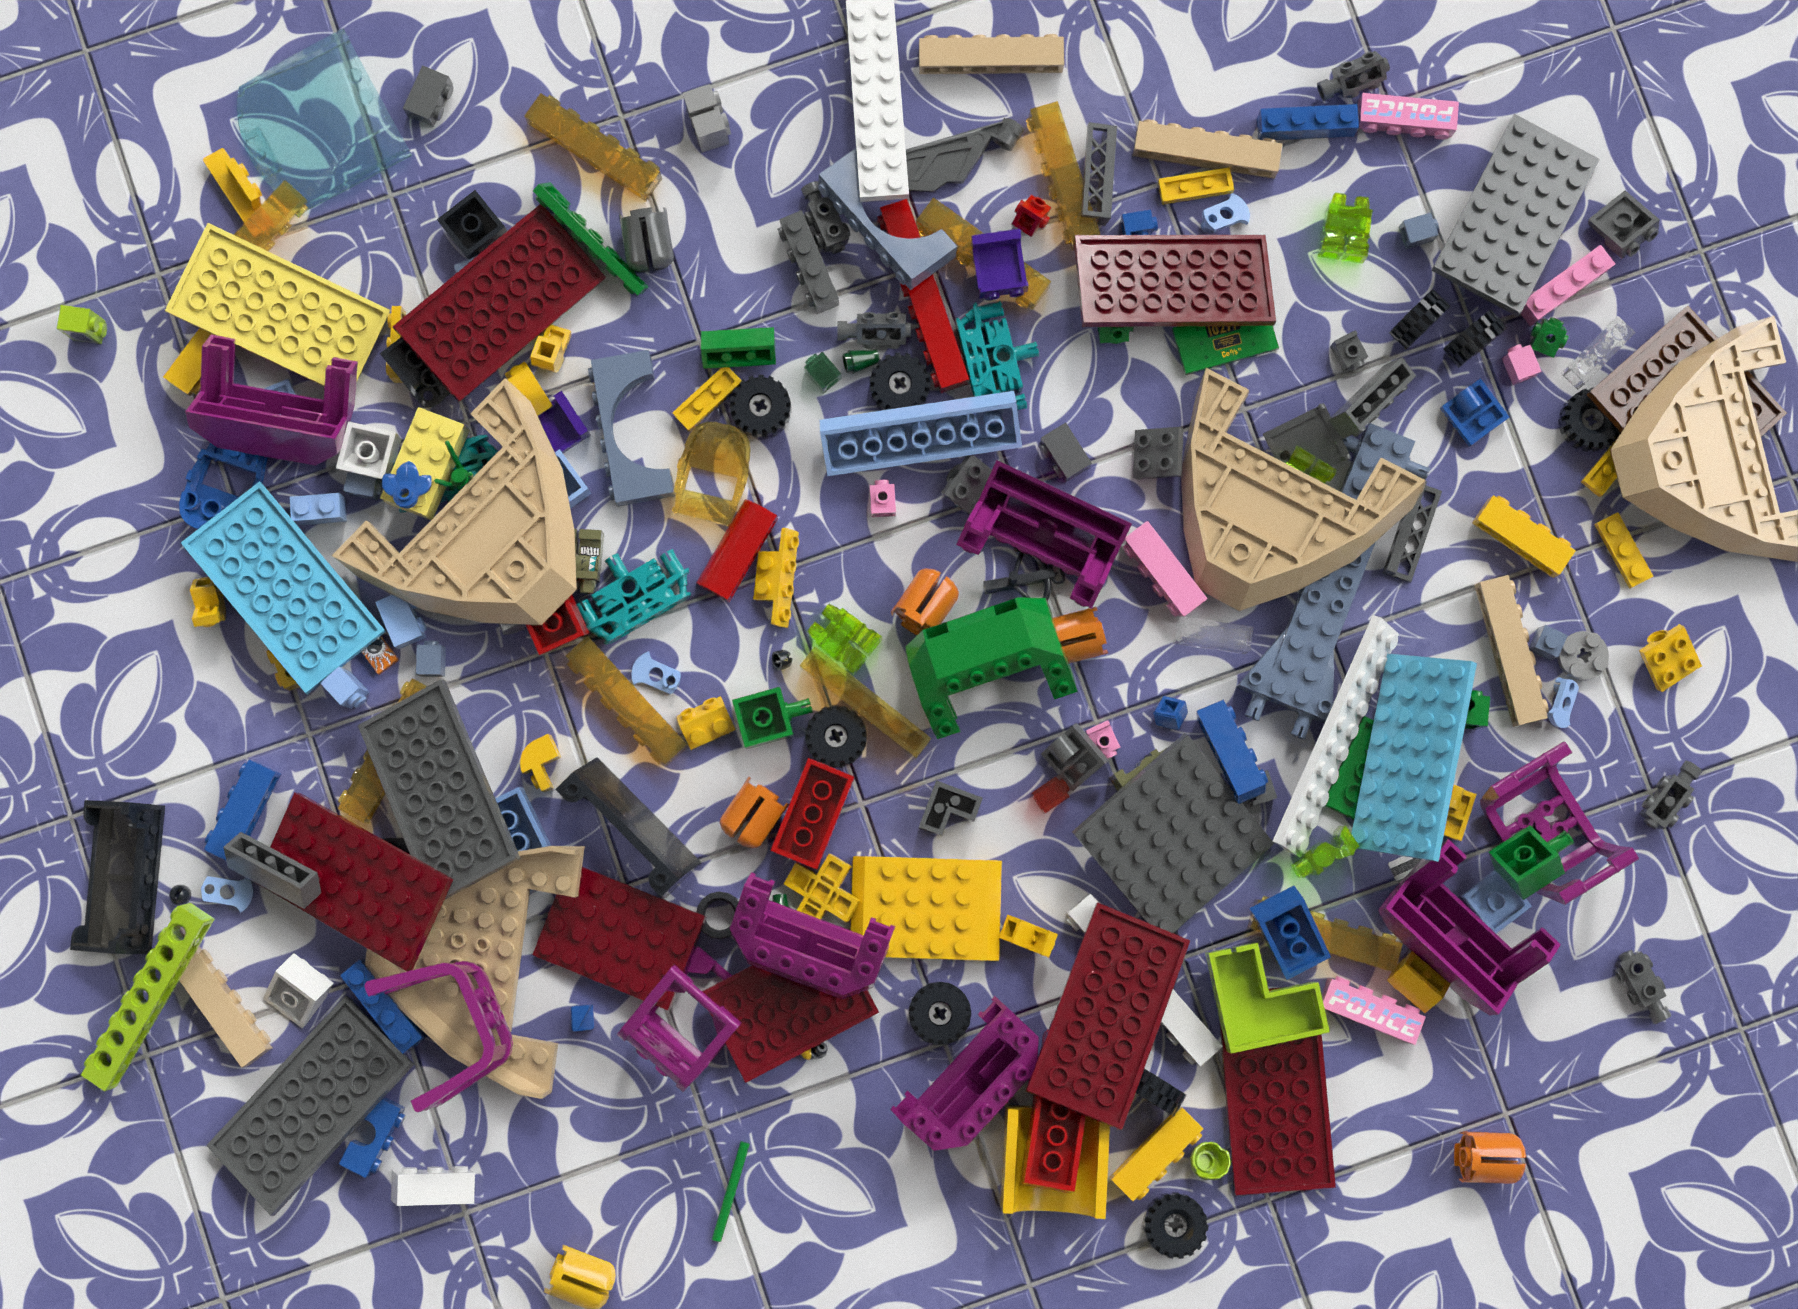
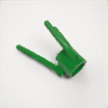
[434,441,473,490]

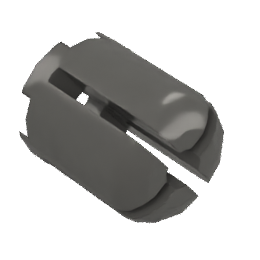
[619,207,674,273]

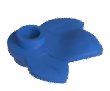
[382,461,432,509]

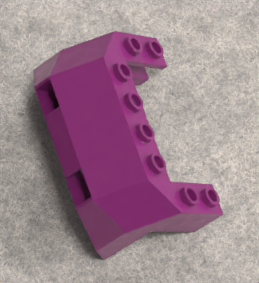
[185,334,358,465]
[956,460,1132,609]
[1378,839,1561,1015]
[730,872,895,999]
[890,996,1039,1151]

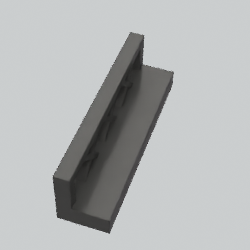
[1081,122,1117,226]
[1382,481,1442,583]

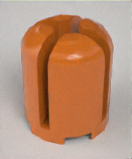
[891,568,959,635]
[1053,606,1108,664]
[720,776,789,848]
[1454,1131,1526,1184]

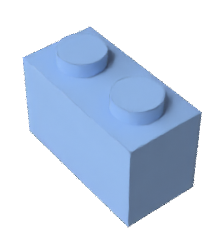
[290,493,347,526]
[375,595,427,649]
[321,666,370,709]

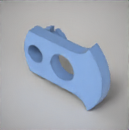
[1201,193,1250,233]
[631,651,681,695]
[1547,677,1579,728]
[201,876,253,913]

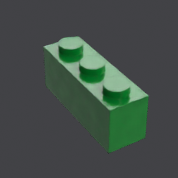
[701,327,776,369]

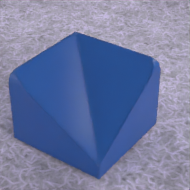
[1153,696,1188,731]
[571,1004,594,1032]

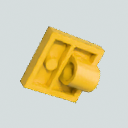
[1639,624,1702,692]
[1444,785,1477,841]

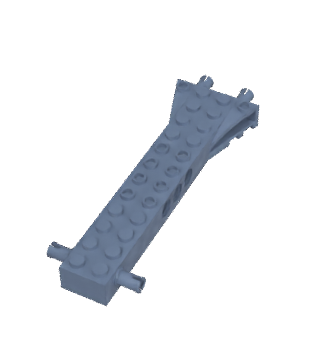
[1235,423,1430,740]

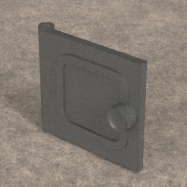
[1263,403,1351,476]

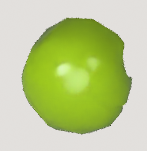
[1190,1142,1231,1180]

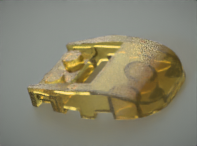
[672,422,751,527]

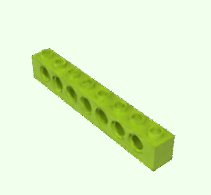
[81,903,215,1092]

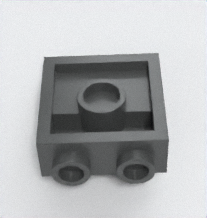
[1588,190,1660,259]

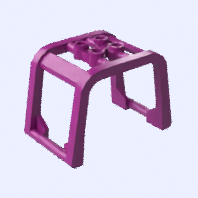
[1480,741,1639,905]
[617,946,741,1092]
[365,961,513,1112]

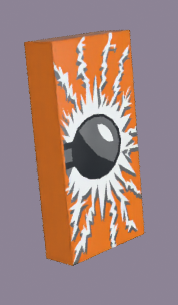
[361,636,399,675]

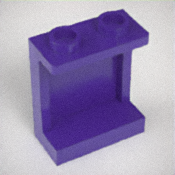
[971,229,1029,301]
[538,390,591,453]

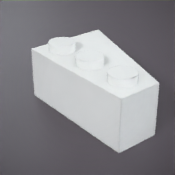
[391,1166,475,1206]

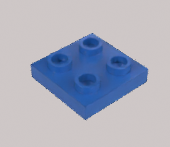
[1440,378,1510,447]

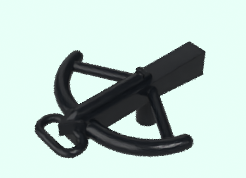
[983,547,1065,602]

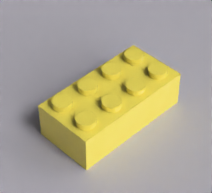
[380,407,470,520]

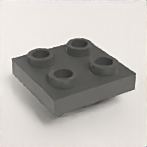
[1133,427,1183,480]
[941,455,999,515]
[1041,722,1109,791]

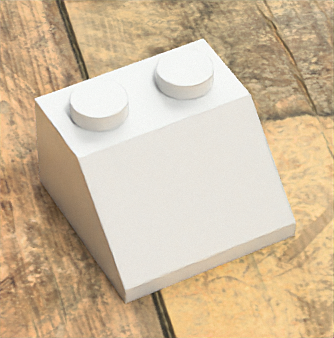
[336,422,402,479]
[263,954,333,1028]

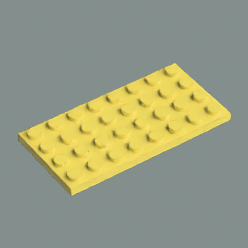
[165,223,391,387]

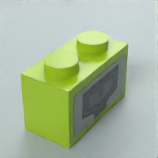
[57,305,107,344]

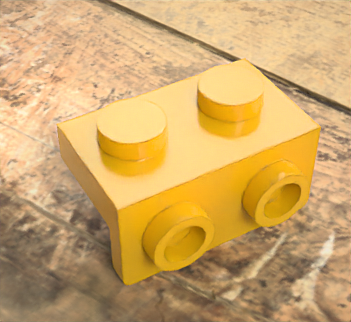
[676,696,736,750]

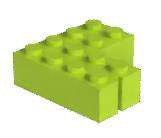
[1205,942,1330,1053]

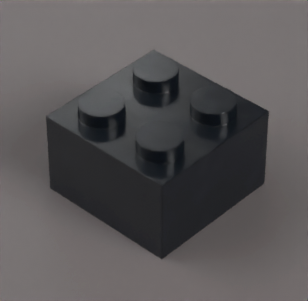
[437,190,507,259]

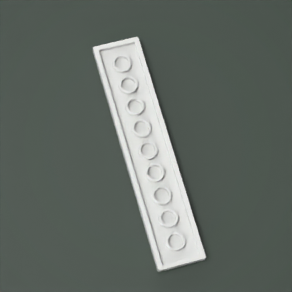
[846,0,909,202]
[1273,615,1399,857]

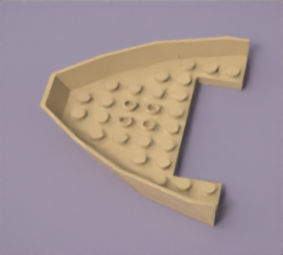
[1611,316,1798,562]
[1181,368,1426,611]
[332,379,577,625]
[365,846,585,1099]

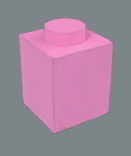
[1502,344,1542,385]

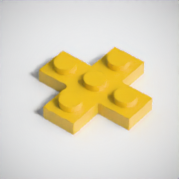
[784,853,861,922]

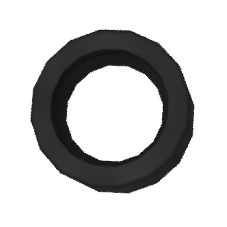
[696,891,739,939]

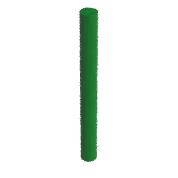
[712,1141,750,1242]

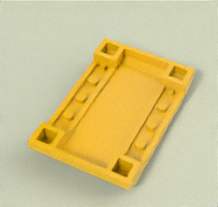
[851,856,1002,961]

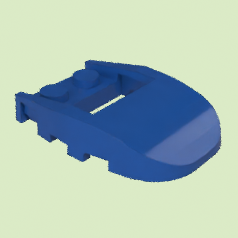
[179,443,268,530]

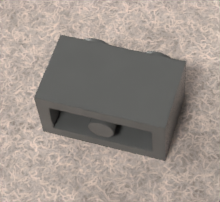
[403,65,454,127]
[1039,422,1092,483]

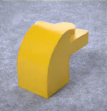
[530,325,571,373]
[505,361,553,416]
[190,577,226,627]
[520,734,562,792]
[999,915,1058,958]

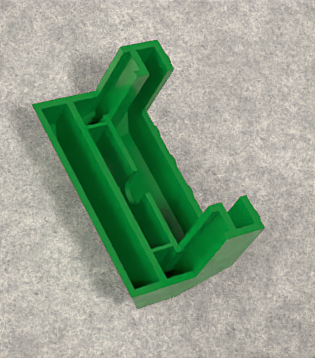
[905,597,1078,740]

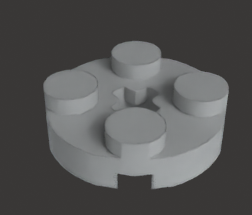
[1557,631,1609,681]

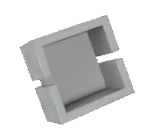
[683,84,731,153]

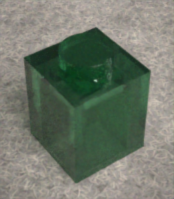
[804,352,842,394]

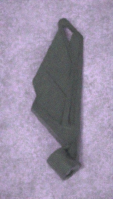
[906,118,1025,192]

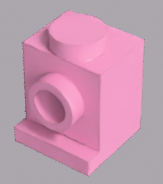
[870,480,896,517]
[1085,720,1120,759]

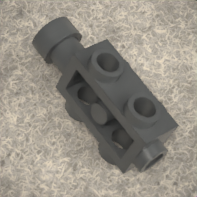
[1317,51,1390,101]
[801,181,850,254]
[837,312,911,349]
[1640,760,1702,830]
[1614,949,1672,1024]

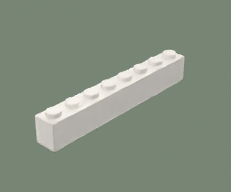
[1066,894,1223,1067]

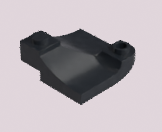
[380,337,451,408]

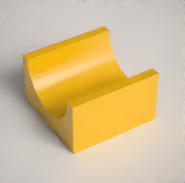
[1000,1104,1110,1219]

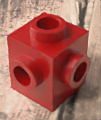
[1011,195,1052,237]

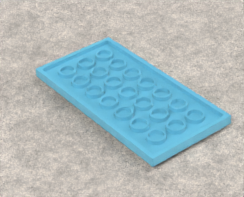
[181,481,386,694]
[1349,654,1477,862]

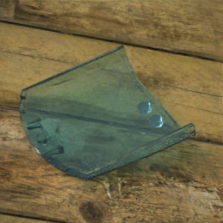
[237,28,412,211]

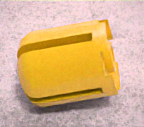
[544,1245,616,1309]

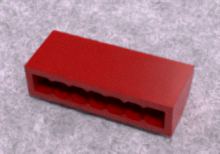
[696,499,778,603]

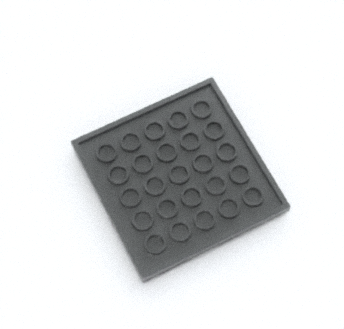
[1072,733,1274,933]

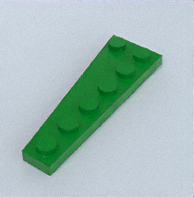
[533,182,649,295]

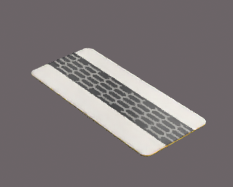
[1388,856,1422,881]

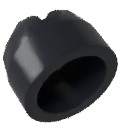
[772,650,793,671]
[169,885,191,905]

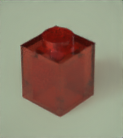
[1030,776,1070,814]

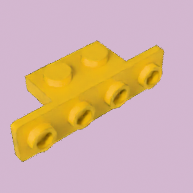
[203,148,274,238]
[753,528,799,628]

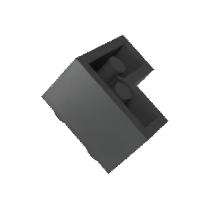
[919,780,983,837]

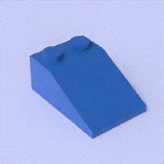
[1249,885,1331,980]

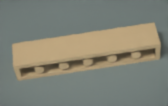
[919,34,1064,74]
[1132,119,1282,179]
[1474,575,1549,727]
[155,928,272,1068]

